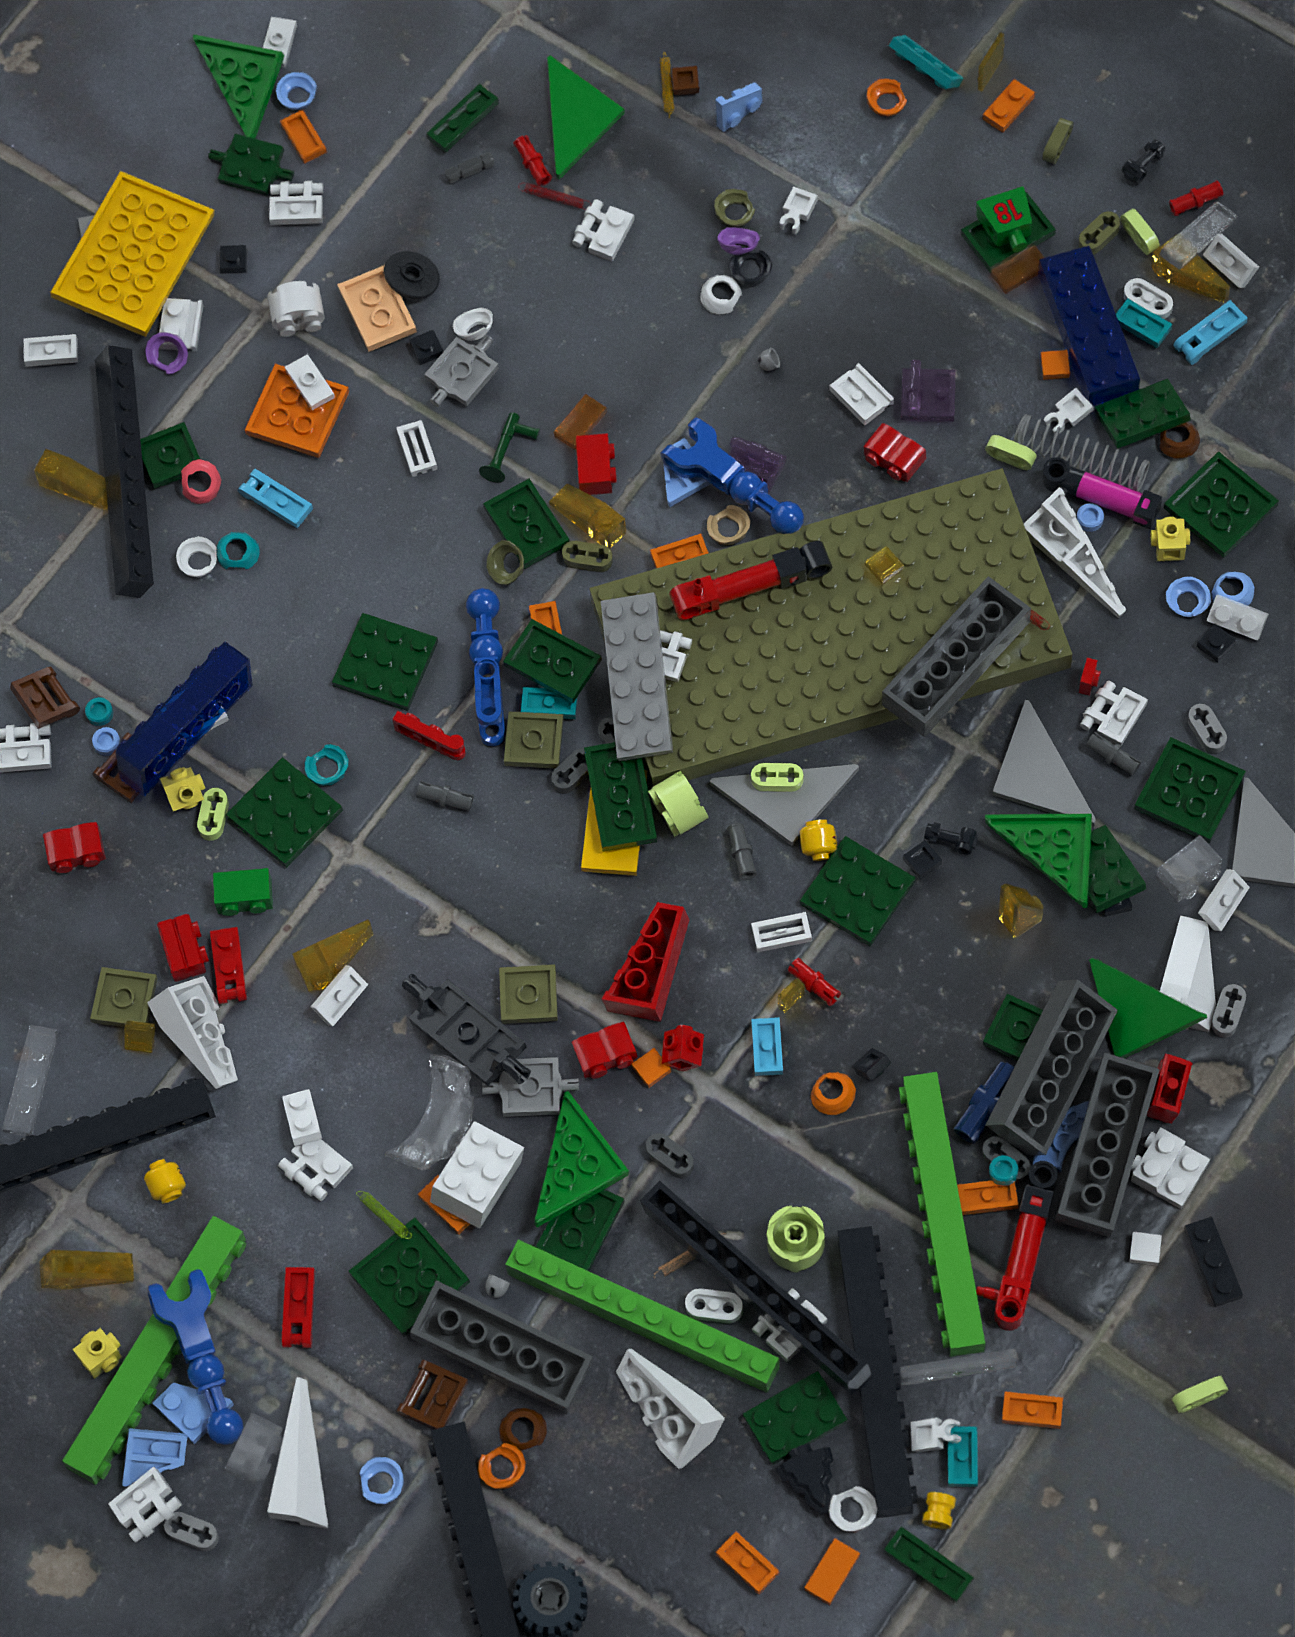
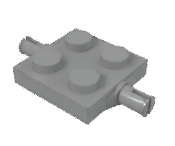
[424,335,499,407]
[482,1057,579,1117]

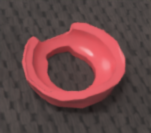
[181,459,221,504]

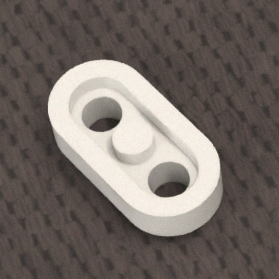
[1124,278,1173,319]
[685,1289,743,1323]

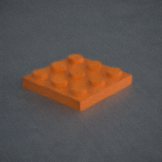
[245,364,349,458]

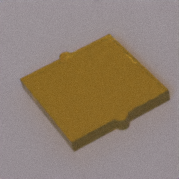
[977,32,1005,91]

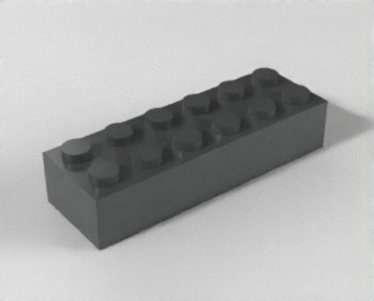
[882,576,1031,737]
[986,979,1118,1156]
[1054,1053,1160,1238]
[410,1281,593,1414]

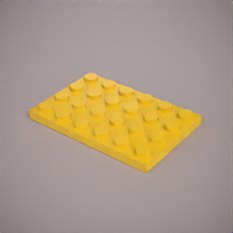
[51,171,214,337]

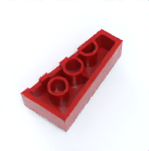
[602,902,689,1022]

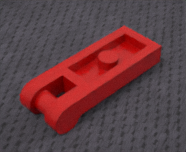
[392,711,466,760]
[210,927,247,1004]
[282,1267,315,1348]

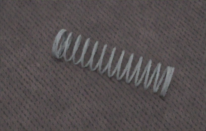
[1013,414,1150,492]

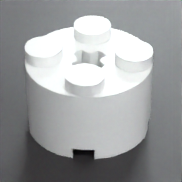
[267,281,325,337]

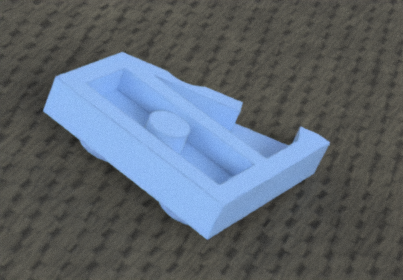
[715,82,762,133]
[122,1428,187,1486]

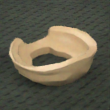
[707,505,750,545]

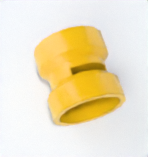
[922,1492,956,1529]

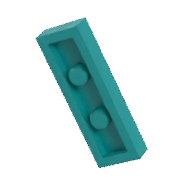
[889,35,964,89]

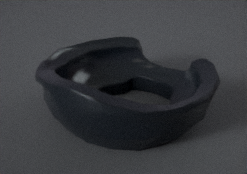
[728,250,772,285]

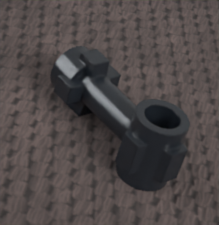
[1121,140,1165,184]
[924,822,978,855]

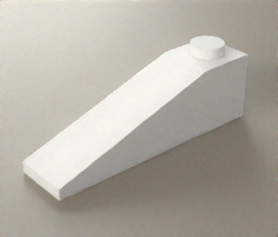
[1160,916,1216,1032]
[147,976,238,1089]
[616,1349,725,1469]

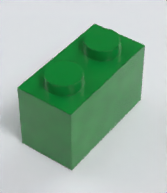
[213,868,273,916]

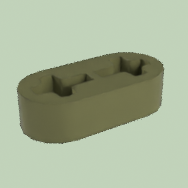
[1042,118,1074,164]
[1079,211,1120,255]
[562,541,613,572]

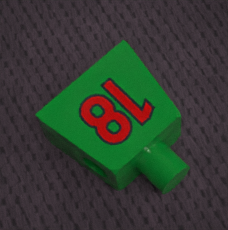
[976,186,1032,252]

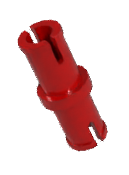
[513,135,552,186]
[1169,180,1224,216]
[788,958,841,1006]

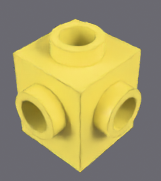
[1151,517,1190,561]
[160,767,205,812]
[73,1328,122,1379]

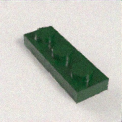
[426,83,499,153]
[884,1526,974,1604]

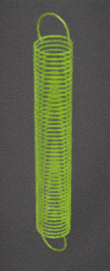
[356,1191,412,1239]

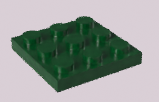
[1163,451,1279,558]
[332,613,438,711]
[1134,737,1246,844]
[226,757,343,868]
[800,836,915,946]
[348,1217,470,1337]

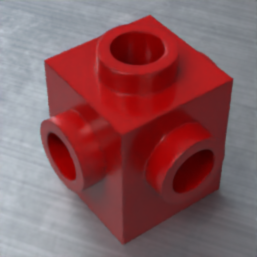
[661,1025,704,1072]

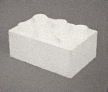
[430,1121,524,1229]

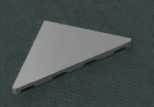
[992,700,1096,826]
[710,764,859,846]
[1232,777,1295,887]

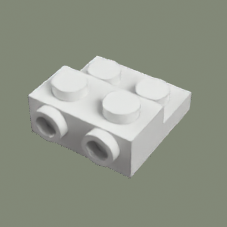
[1131,1128,1210,1209]

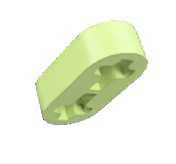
[1120,209,1160,255]
[985,435,1037,470]
[751,763,804,792]
[197,788,229,841]
[1172,1376,1228,1413]

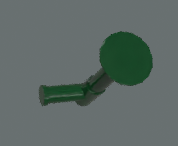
[479,412,540,483]

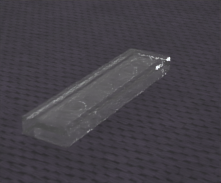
[1159,201,1237,270]
[2,1025,58,1136]
[900,1349,1017,1386]

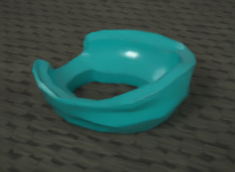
[216,532,260,569]
[305,744,349,785]

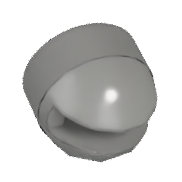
[758,348,780,371]
[485,1274,510,1298]

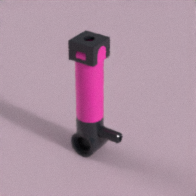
[1043,457,1162,530]

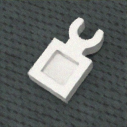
[780,186,818,234]
[1044,388,1094,434]
[911,1418,961,1453]

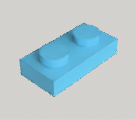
[751,1017,783,1076]

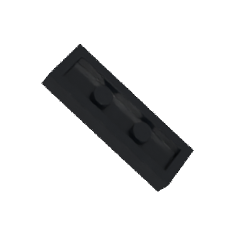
[1184,1216,1243,1307]

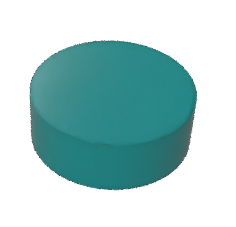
[85,697,114,726]
[989,1155,1018,1186]

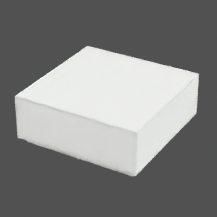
[1129,1232,1162,1266]

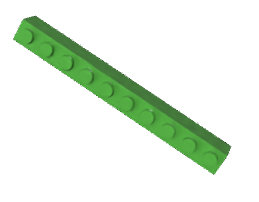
[898,1072,985,1357]
[62,1216,246,1485]
[505,1240,780,1393]

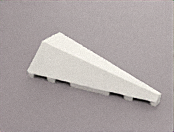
[1024,487,1126,619]
[267,1377,328,1529]

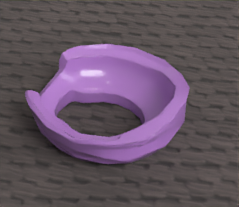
[718,227,760,255]
[145,332,188,374]

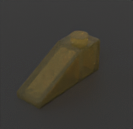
[1151,234,1230,303]
[34,449,108,511]
[549,484,626,549]
[998,883,1044,939]
[292,919,373,992]
[39,1250,134,1289]

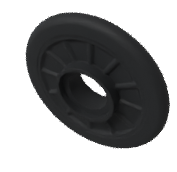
[384,251,440,299]

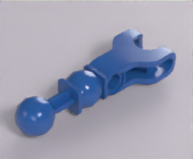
[660,418,804,534]
[466,588,505,746]
[147,1269,244,1445]

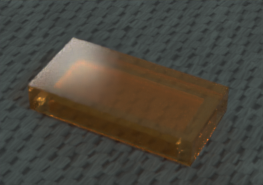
[991,245,1050,294]
[554,394,607,450]

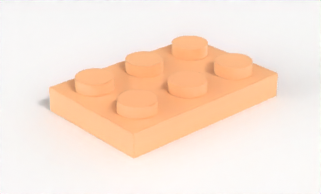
[337,266,417,352]

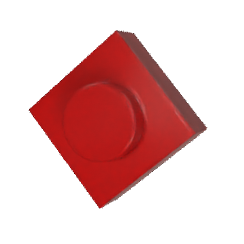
[1079,658,1101,696]

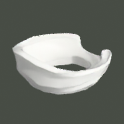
[700,275,742,314]
[453,308,493,341]
[176,536,217,578]
[829,1486,877,1532]

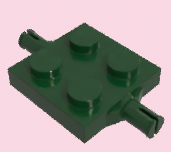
[208,133,294,196]

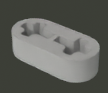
[1188,704,1227,754]
[1211,984,1246,1038]
[164,1512,219,1551]

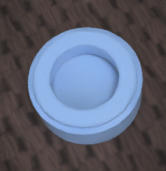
[1077,503,1104,532]
[92,727,121,756]

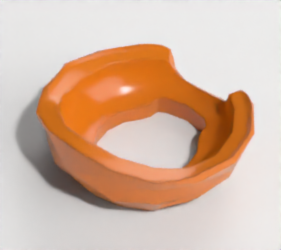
[867,78,907,117]
[811,1072,856,1115]
[478,1443,526,1489]

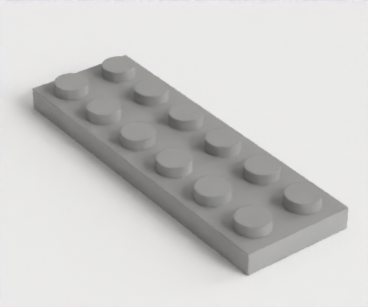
[601,592,673,761]

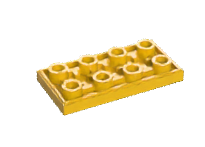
[581,770,648,876]

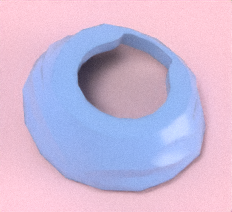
[276,72,317,110]
[1211,572,1255,606]
[1166,577,1211,617]
[360,1457,404,1504]

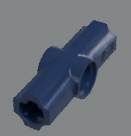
[954,1062,1015,1144]

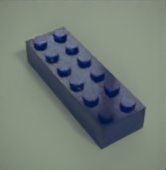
[1038,245,1140,407]
[115,641,253,797]

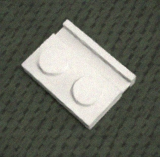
[159,298,203,351]
[830,363,894,425]

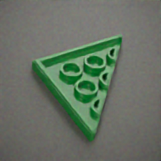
[192,34,285,139]
[547,55,625,180]
[985,814,1092,908]
[1089,958,1207,1059]
[535,1091,629,1227]

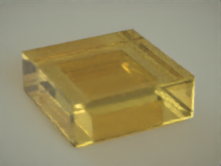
[865,546,904,584]
[777,978,805,1013]
[125,1021,155,1053]

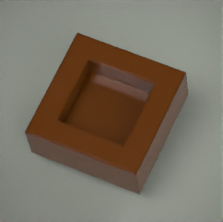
[672,66,699,95]

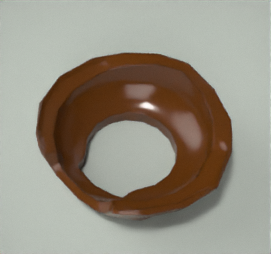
[1159,422,1200,459]
[499,1408,547,1451]

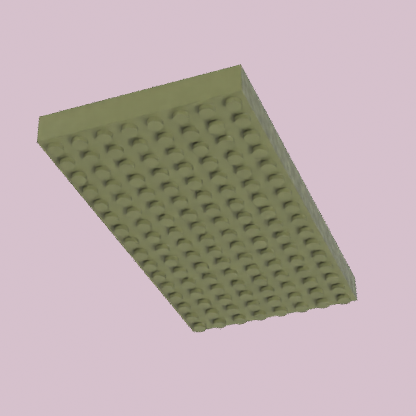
[589,468,1072,787]

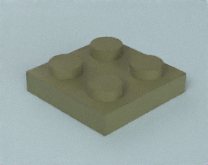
[504,711,564,769]
[499,965,558,1024]
[90,967,158,1030]

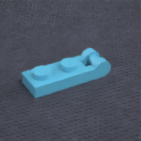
[1173,300,1248,365]
[238,469,313,528]

